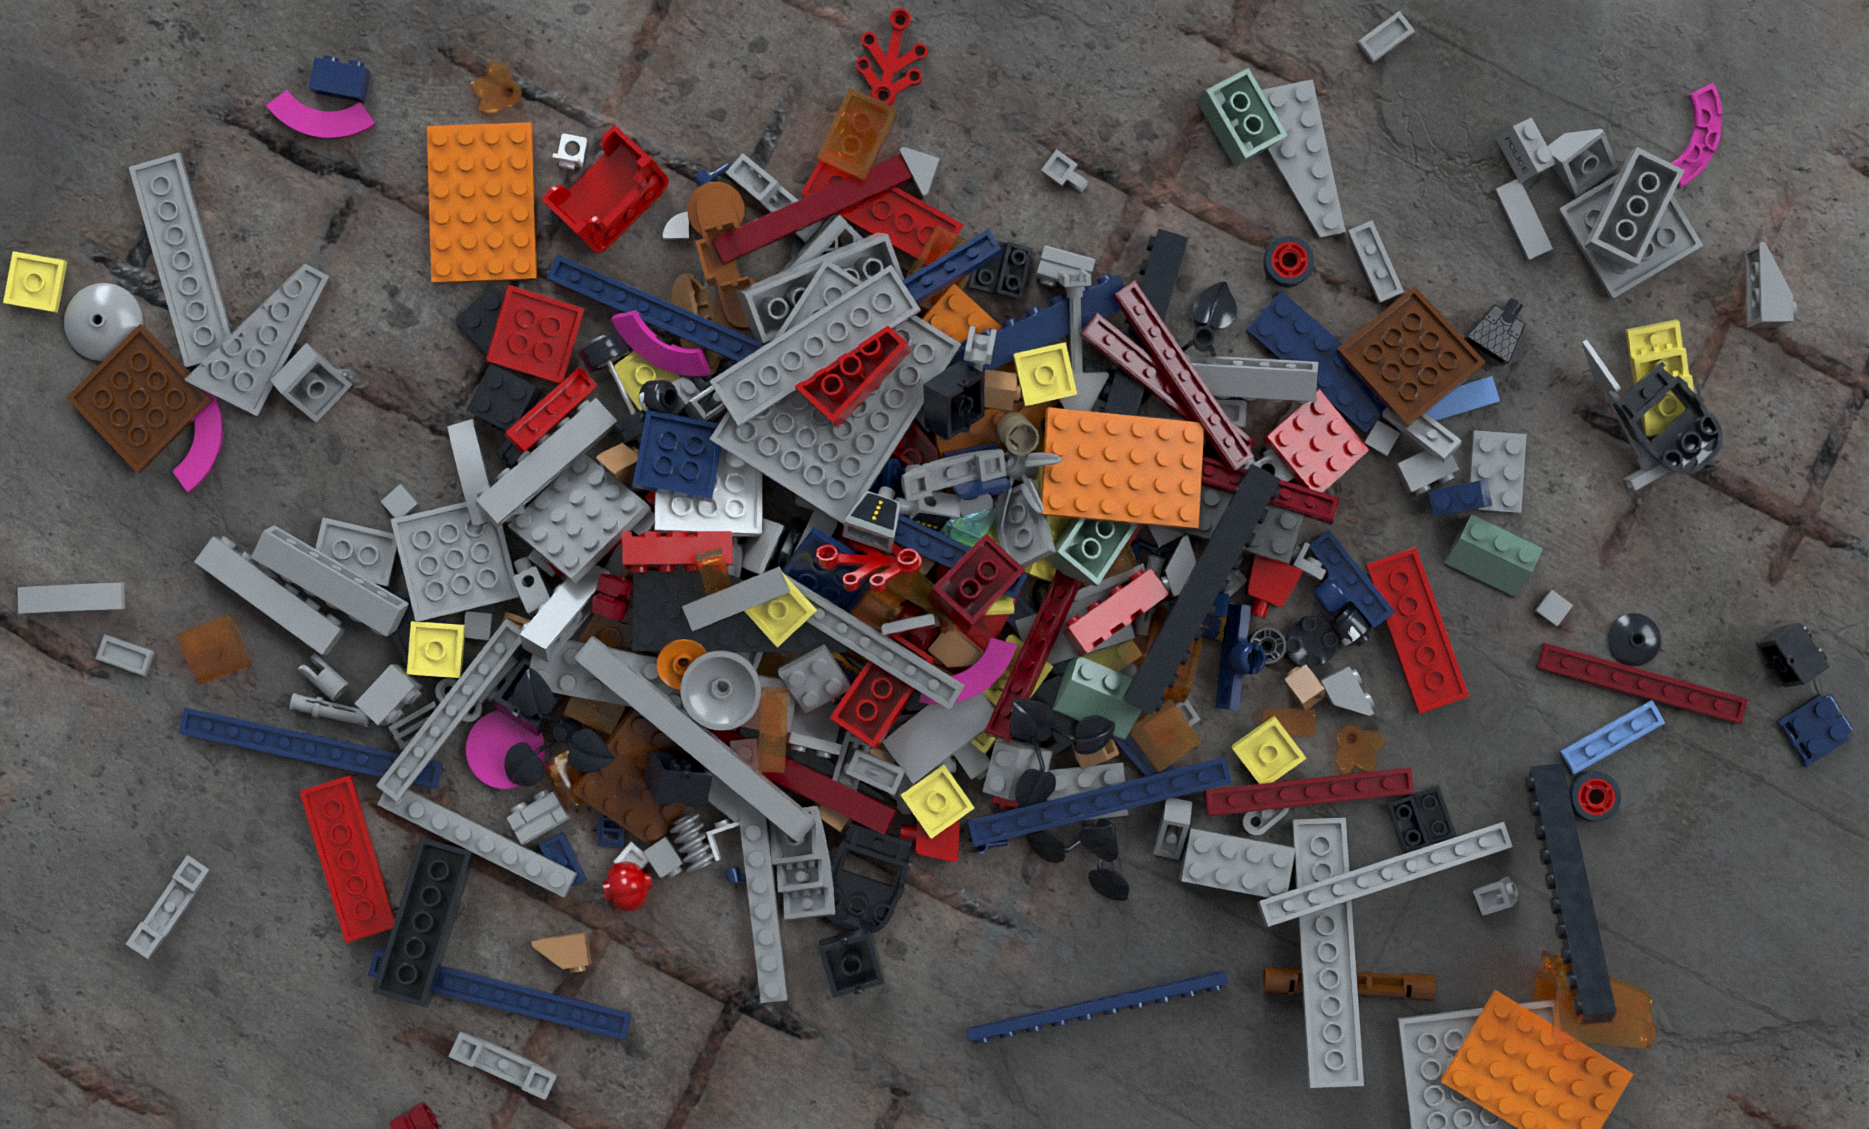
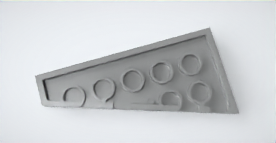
[1262,79,1346,239]
[184,264,329,416]

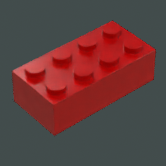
[830,635,935,751]

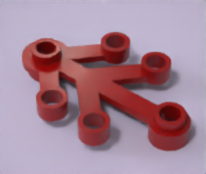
[855,8,928,109]
[816,539,922,592]

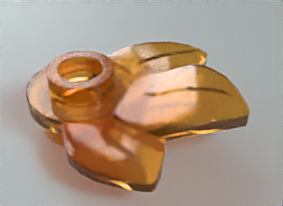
[471,61,522,113]
[1335,725,1385,774]

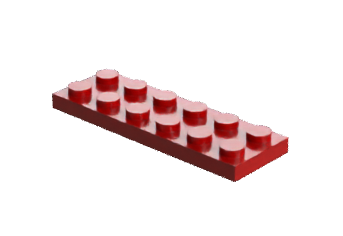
[801,148,964,265]
[1365,547,1469,714]
[299,775,395,943]

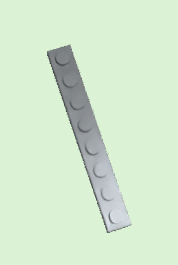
[784,574,965,710]
[376,619,522,802]
[377,789,577,897]

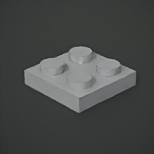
[778,644,851,713]

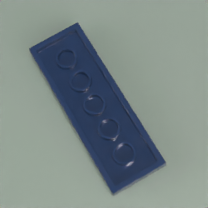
[1246,291,1387,434]

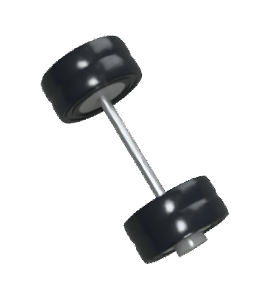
[579,333,646,445]

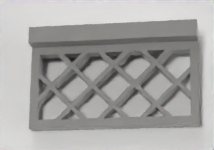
[778,214,863,274]

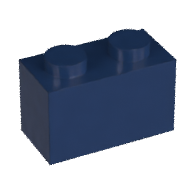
[308,55,371,103]
[1429,480,1493,517]

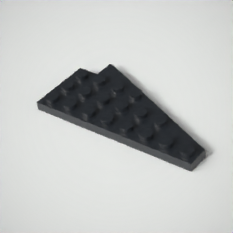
[632,566,847,653]

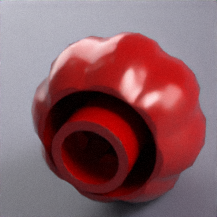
[602,861,653,912]

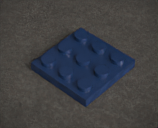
[632,410,722,502]
[782,527,882,614]

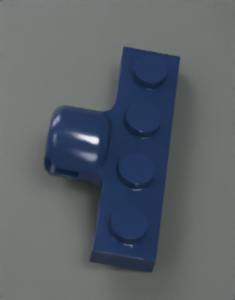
[1309,530,1395,629]
[1215,604,1266,711]

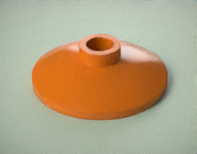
[657,639,707,690]

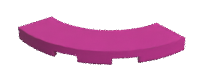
[1671,83,1722,189]
[266,90,377,139]
[611,310,711,376]
[173,391,223,493]
[919,638,1017,705]

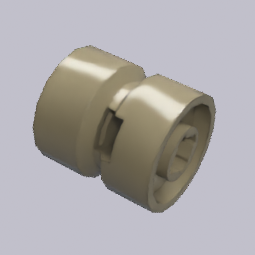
[996,412,1039,456]

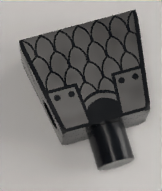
[1463,298,1526,365]

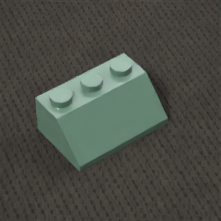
[1196,68,1288,168]
[1444,514,1543,597]
[1044,518,1138,586]
[1052,655,1142,740]

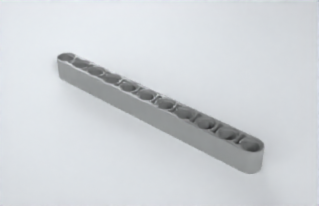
[575,636,817,842]

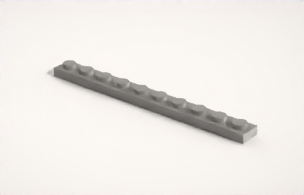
[730,737,788,1003]
[1257,822,1513,927]

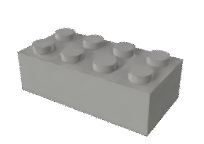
[1584,147,1685,269]
[1179,827,1296,898]

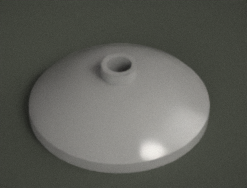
[64,283,144,362]
[680,651,762,730]

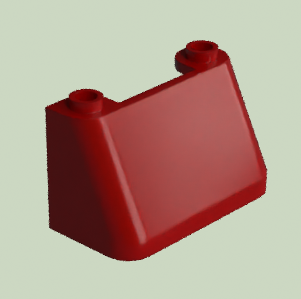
[541,124,669,253]

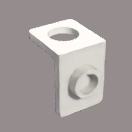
[552,134,587,170]
[706,819,740,861]

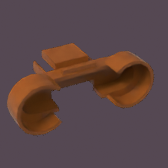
[687,181,757,339]

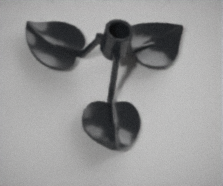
[1181,281,1249,402]
[504,668,615,787]
[1010,699,1115,807]
[1026,819,1130,901]

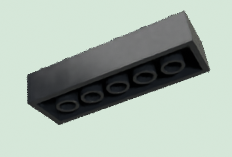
[372,837,475,1008]

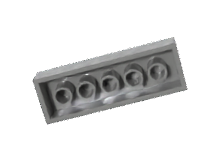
[736,233,904,343]

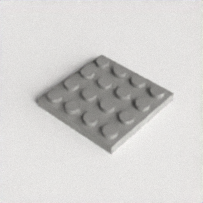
[1557,174,1703,300]
[508,454,651,584]
[391,502,520,622]

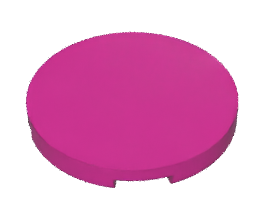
[466,711,546,789]

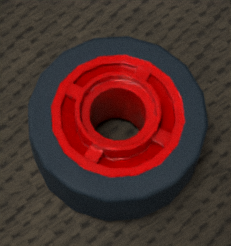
[1263,235,1315,287]
[1568,771,1621,822]

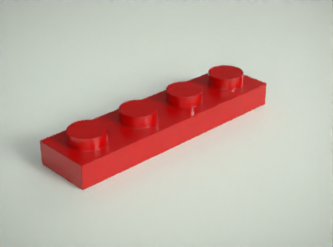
[504,367,598,454]

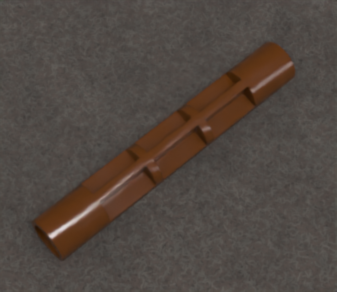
[1263,967,1436,1001]

